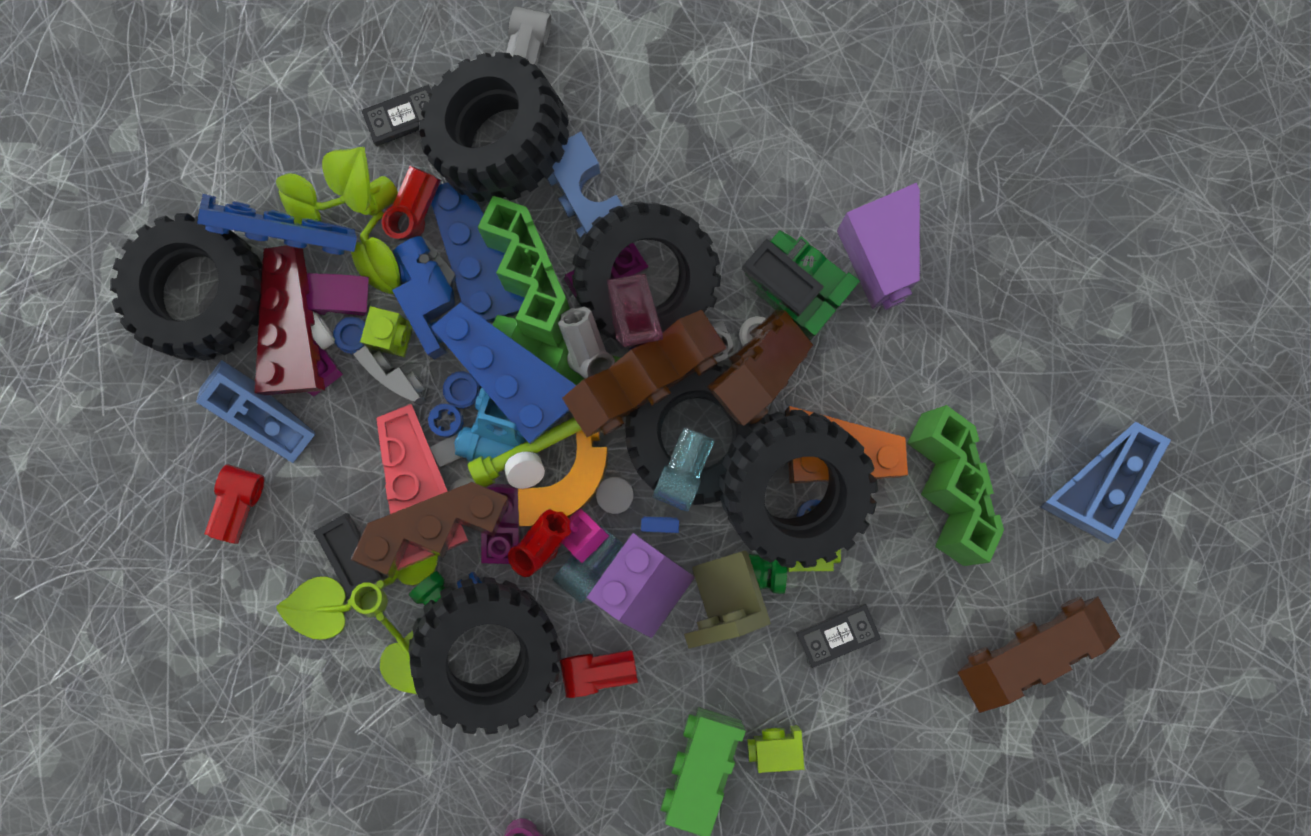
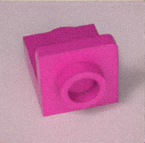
[563,508,609,563]

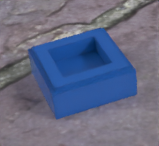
[641,516,679,533]

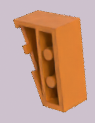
[785,406,908,484]

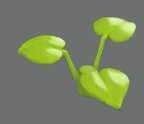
[276,147,401,294]
[276,555,438,694]

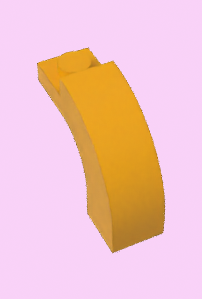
[518,430,608,527]

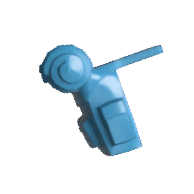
[454,387,539,471]

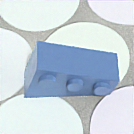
[1040,422,1171,544]

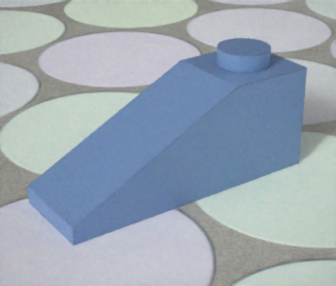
[196,360,315,463]

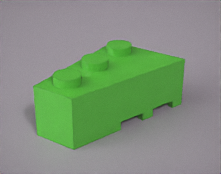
[660,707,746,836]

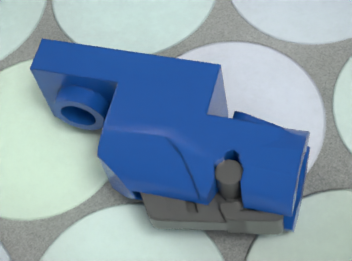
[392,236,456,360]

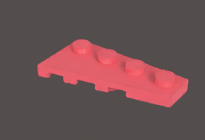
[376,404,468,571]

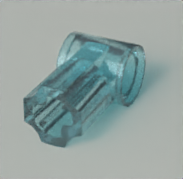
[652,428,715,512]
[552,525,624,604]

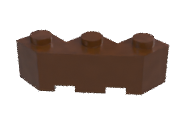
[707,309,813,426]
[562,310,727,437]
[351,482,509,579]
[958,596,1121,713]

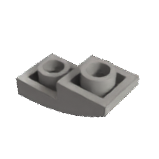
[353,346,427,405]

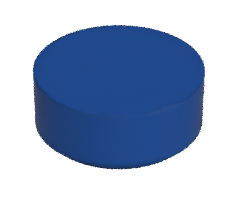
[333,317,365,355]
[443,371,481,409]

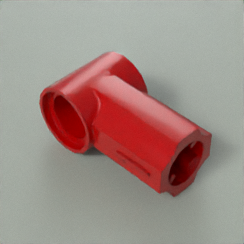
[381,166,441,240]
[204,464,265,544]
[508,509,572,577]
[560,649,638,698]

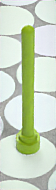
[467,417,582,488]

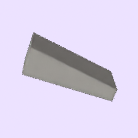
[430,427,472,468]

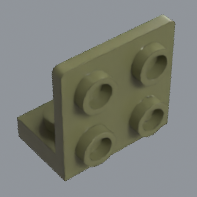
[684,550,771,649]

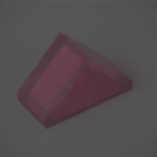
[607,274,663,347]

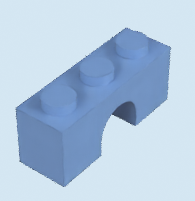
[547,132,623,239]

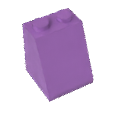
[837,183,920,310]
[587,533,695,638]

